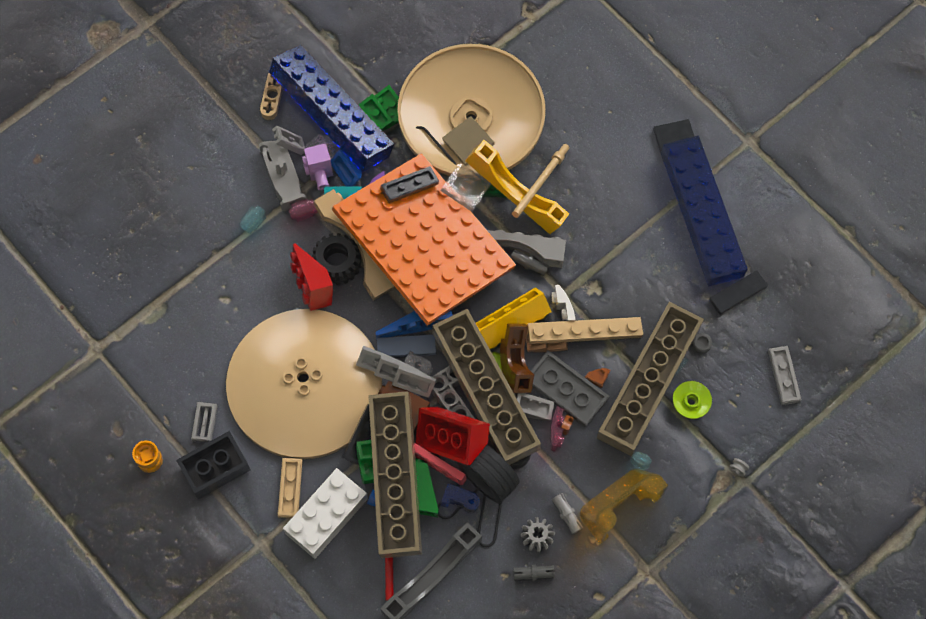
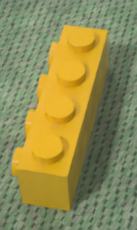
[476,287,552,349]

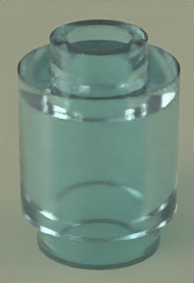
[239,205,266,234]

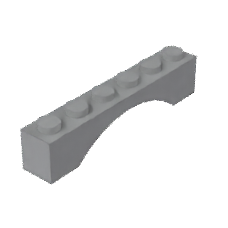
[486,229,566,268]

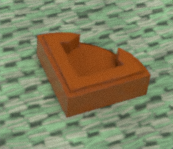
[585,368,611,388]
[560,415,574,435]

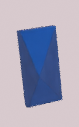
[331,150,363,186]

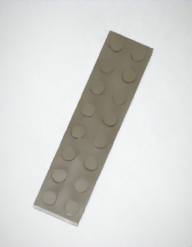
[597,302,704,457]
[432,309,541,465]
[368,391,422,558]

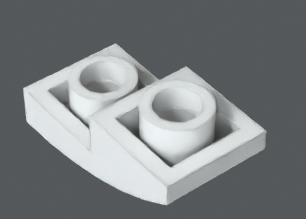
[551,285,576,321]

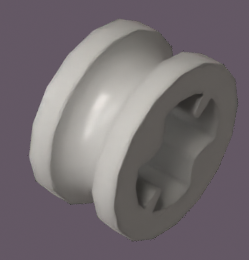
[729,458,750,477]

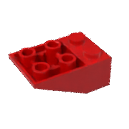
[290,243,333,311]

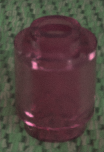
[288,199,318,222]

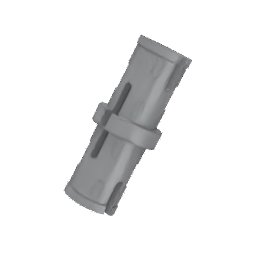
[552,493,583,534]

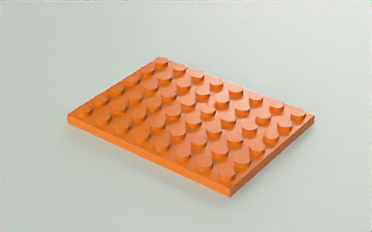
[332,153,516,326]

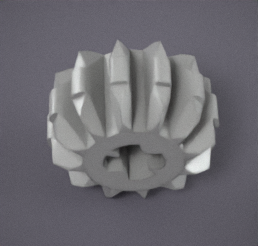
[520,517,555,552]

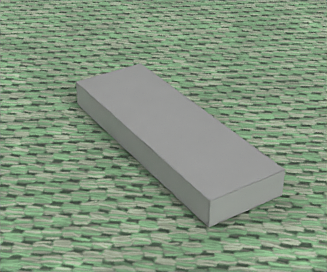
[768,346,801,405]

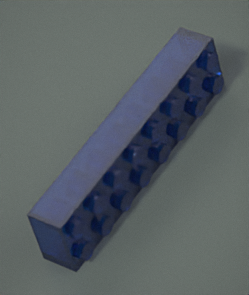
[269,45,394,172]
[661,135,748,287]

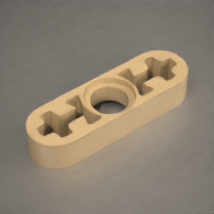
[260,69,285,120]

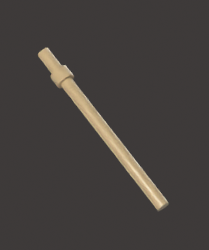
[512,144,569,218]

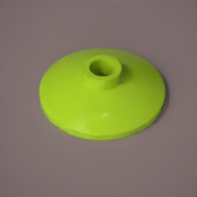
[673,381,712,419]

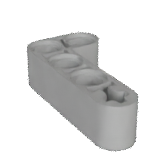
[431,365,475,419]

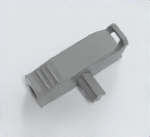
[259,141,307,211]

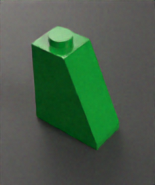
[415,458,439,518]

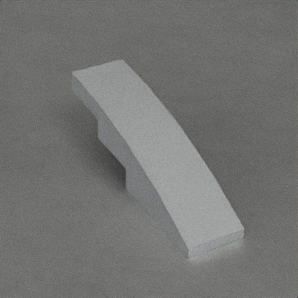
[356,346,436,398]
[514,393,554,421]

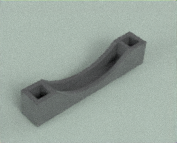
[380,522,482,619]

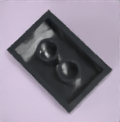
[176,431,251,499]

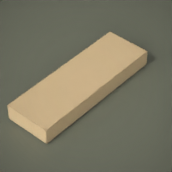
[278,458,303,518]

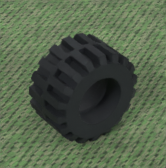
[312,233,361,286]

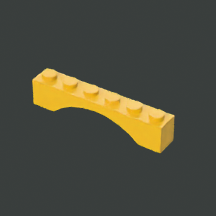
[465,140,569,234]

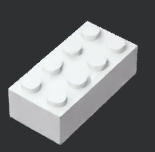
[283,468,368,559]

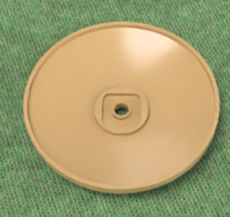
[398,44,545,179]
[226,309,382,459]

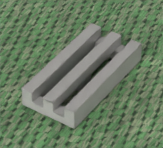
[272,126,305,155]
[191,402,218,443]

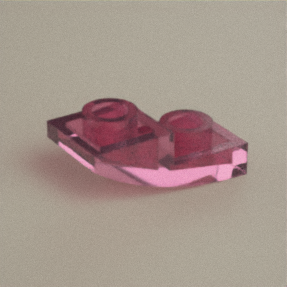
[550,406,565,452]

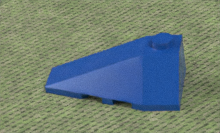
[375,310,452,340]

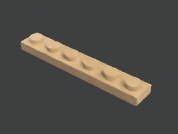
[527,317,643,344]

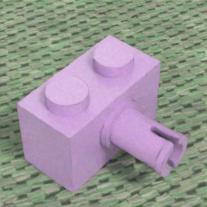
[302,143,333,190]

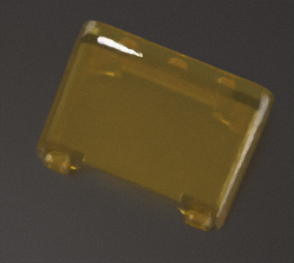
[580,468,668,544]

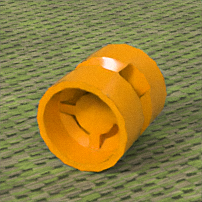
[132,440,163,473]

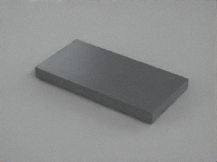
[531,351,610,427]

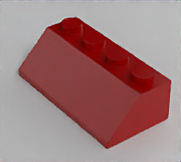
[416,407,490,465]

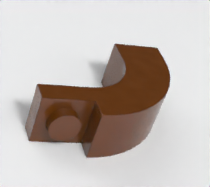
[500,324,534,393]

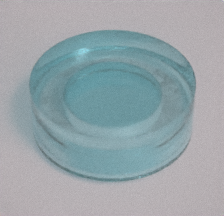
[631,452,652,470]

